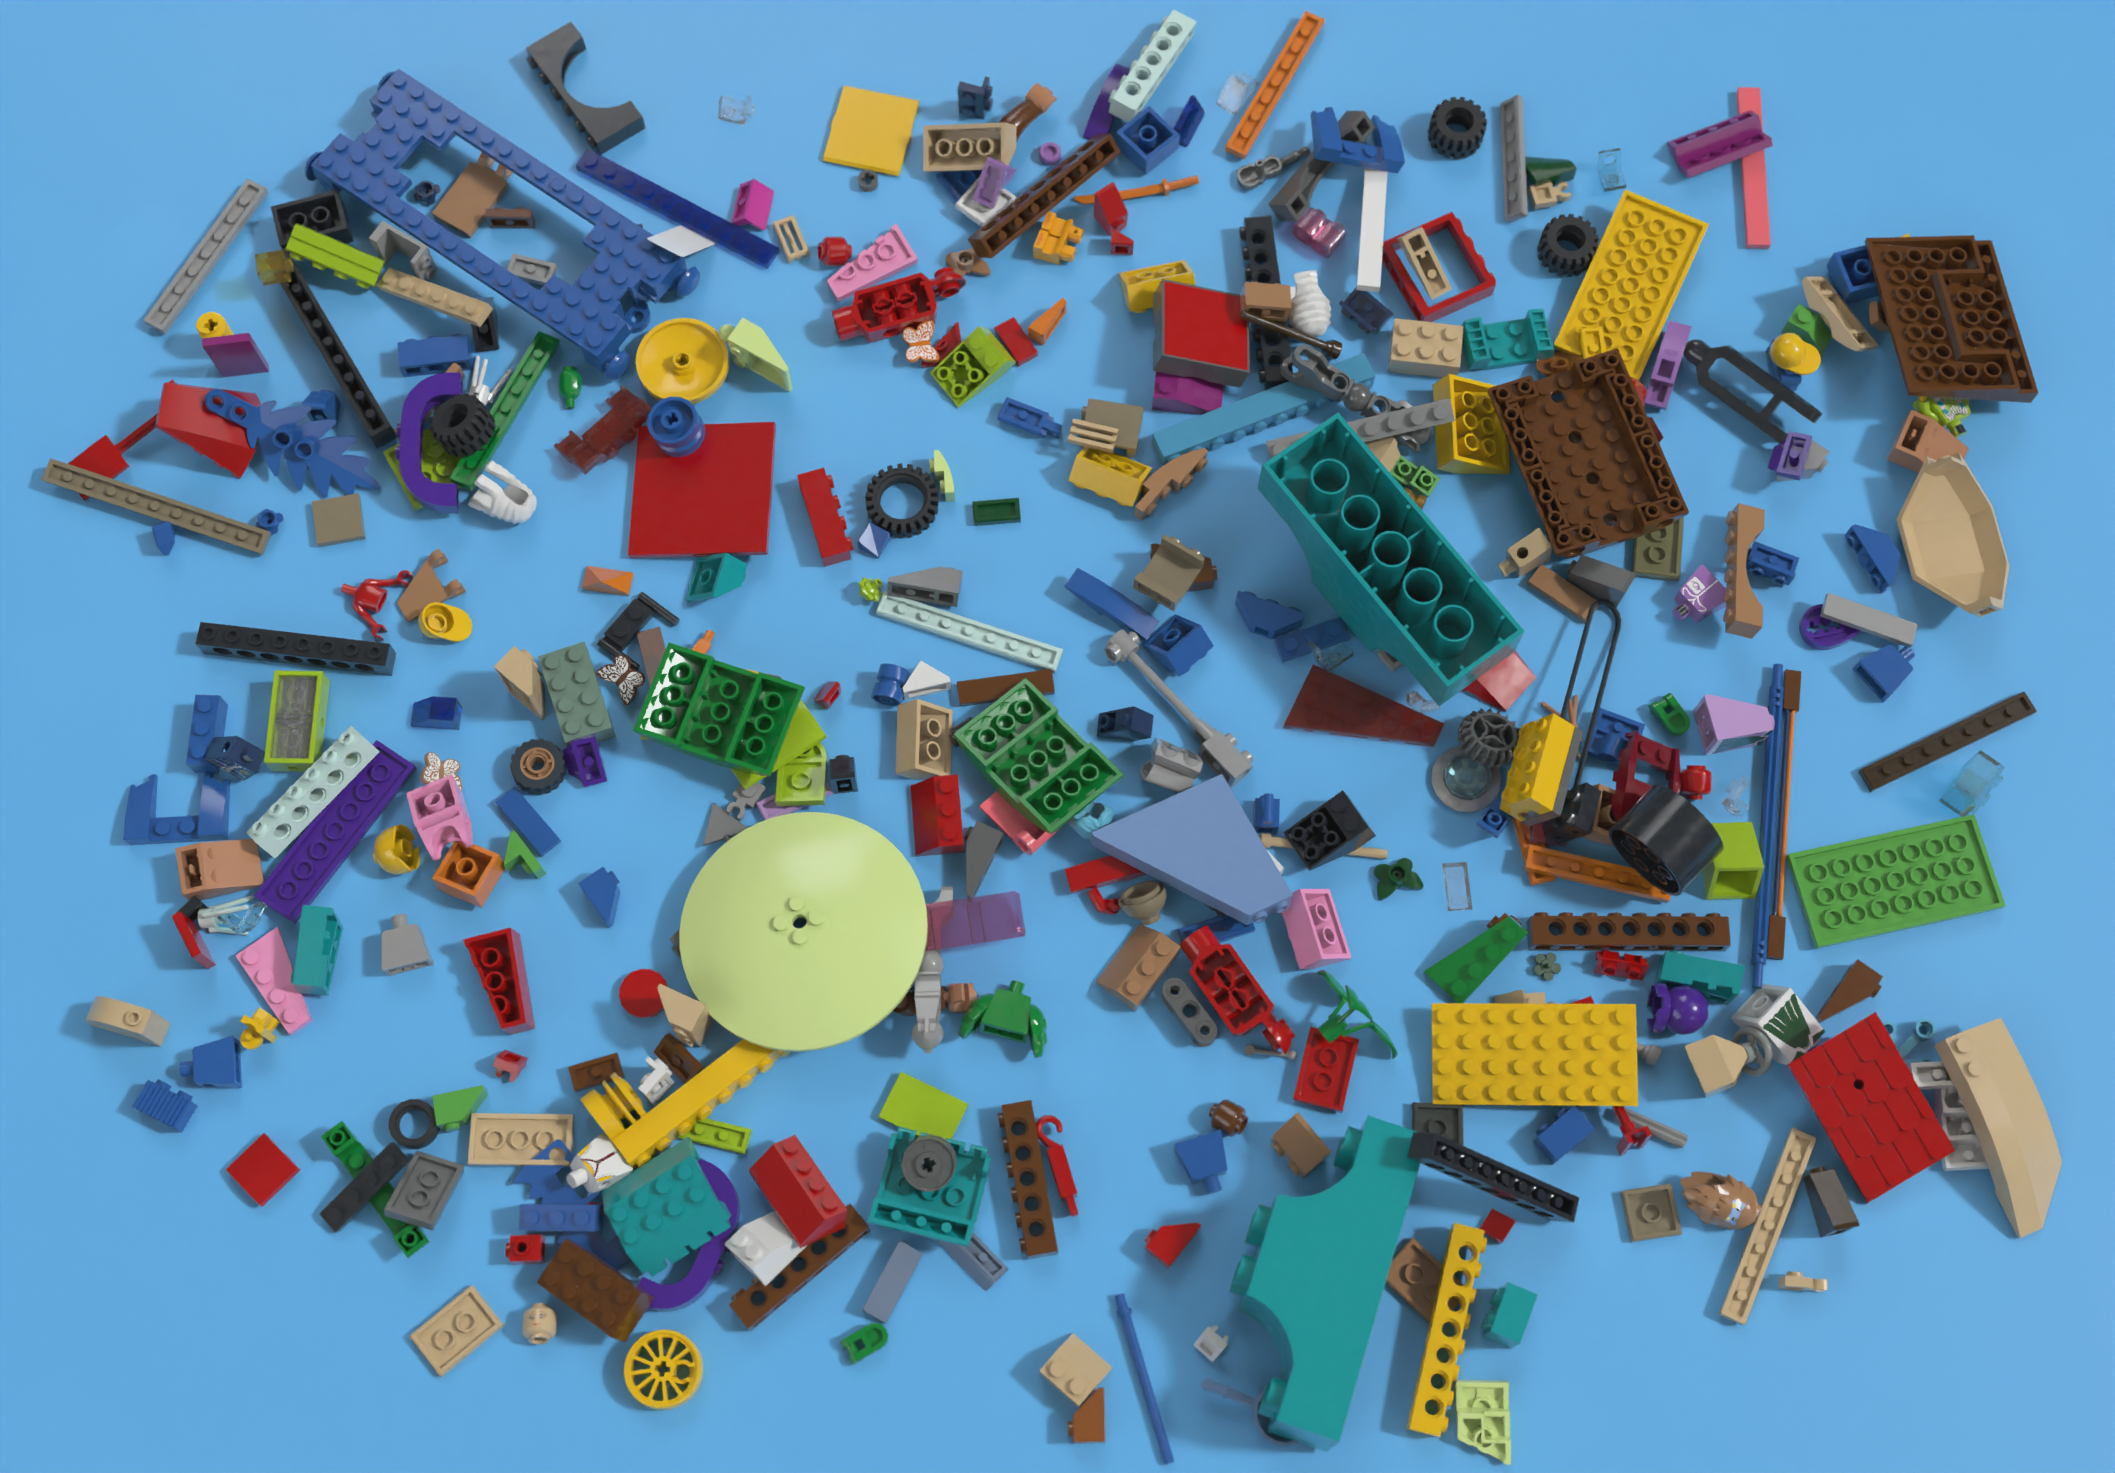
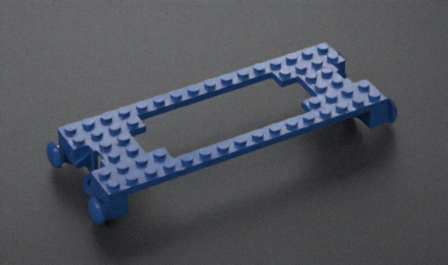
[304,68,700,381]

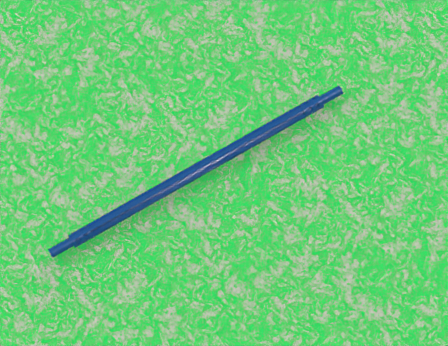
[1751,664,1784,989]

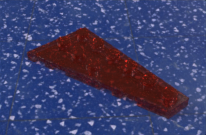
[1283,664,1444,747]

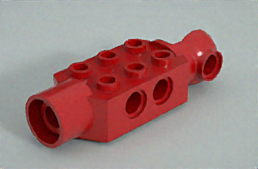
[831,267,966,343]
[1179,926,1296,1055]

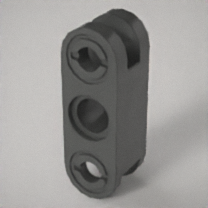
[1161,978,1217,1047]

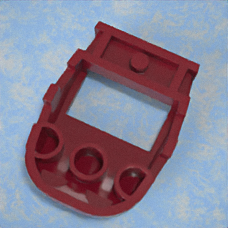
[1611,731,1681,822]

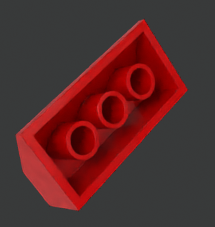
[749,1135,847,1248]

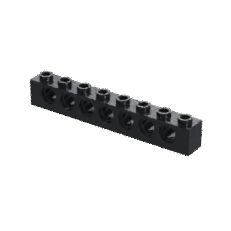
[1239,216,1293,391]
[195,622,396,676]
[1407,1132,1579,1222]

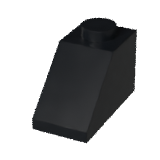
[471,297,499,352]
[830,755,858,794]

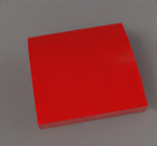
[226,1133,300,1207]

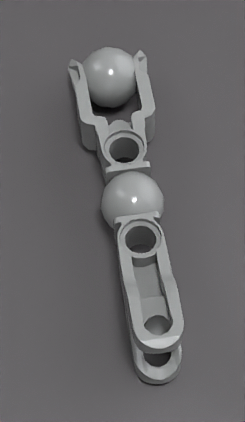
[911,886,954,1053]

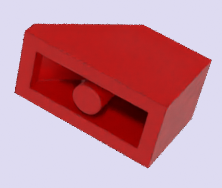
[1093,182,1128,235]
[1144,1222,1201,1269]

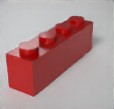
[797,467,854,567]

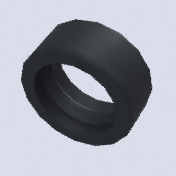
[388,1099,440,1149]

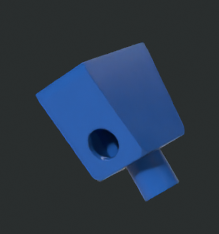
[1853,644,1915,702]
[179,1036,242,1089]
[1174,1129,1228,1195]

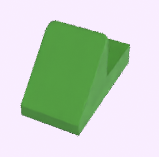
[504,830,546,879]

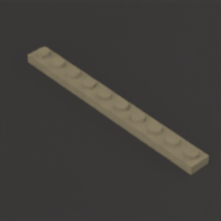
[42,458,272,555]

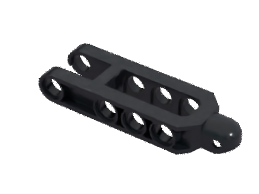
[1683,339,1823,443]

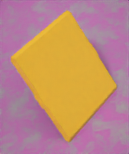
[823,85,920,176]

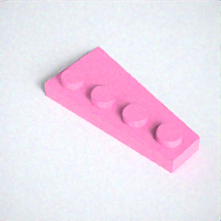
[827,224,918,302]
[235,927,312,1035]

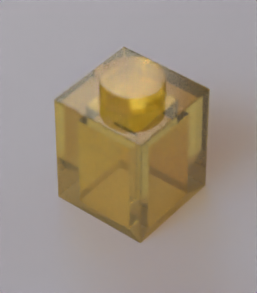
[255,250,294,286]

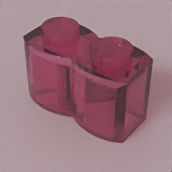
[1292,207,1346,259]

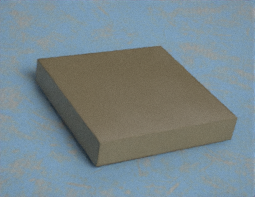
[312,493,366,547]
[1620,1184,1682,1243]

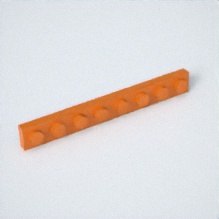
[1225,10,1325,160]

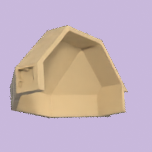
[1896,452,2010,617]

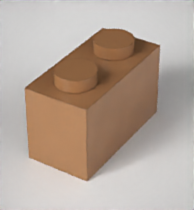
[1240,282,1291,321]

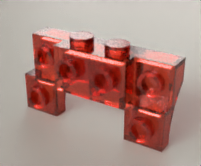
[554,385,652,475]

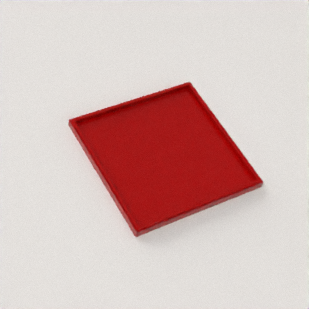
[628,422,776,558]

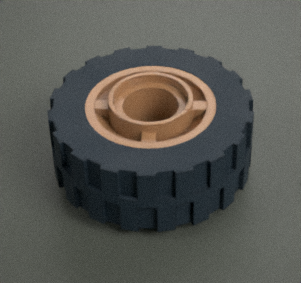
[510,738,566,795]

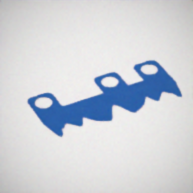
[513,1140,631,1270]

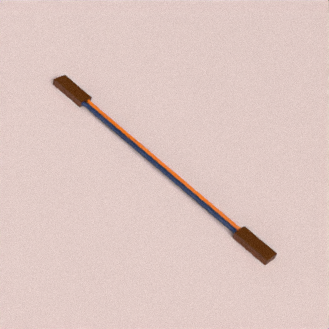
[1766,669,1801,960]

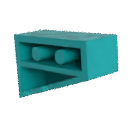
[291,905,343,996]
[1655,950,1745,1005]

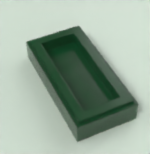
[972,498,1021,526]

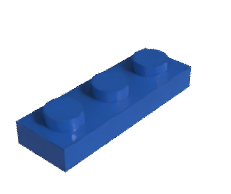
[1274,617,1350,663]

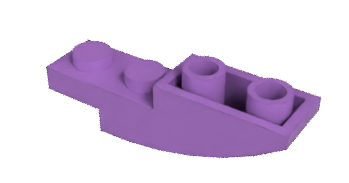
[1644,321,1692,411]

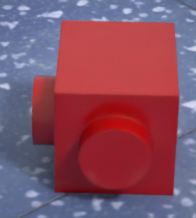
[505,1234,545,1265]

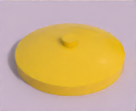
[636,318,729,404]

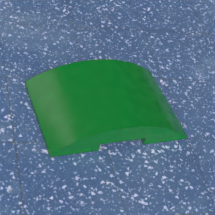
[633,642,805,777]
[953,678,1124,835]

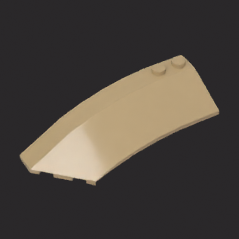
[1934,1018,2062,1239]

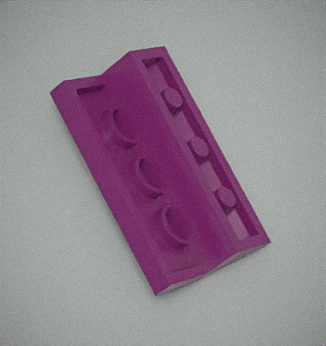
[1667,110,1773,178]

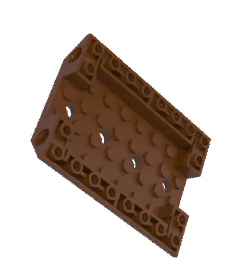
[1487,348,1689,558]

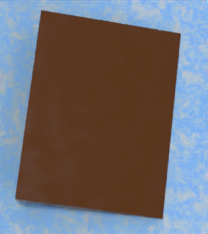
[1864,235,2039,403]

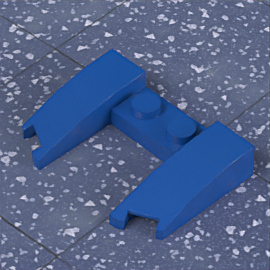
[1310,107,1405,174]
[123,771,230,845]

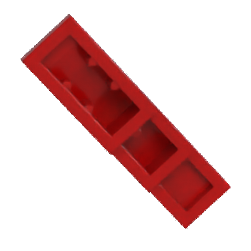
[1065,855,1147,894]

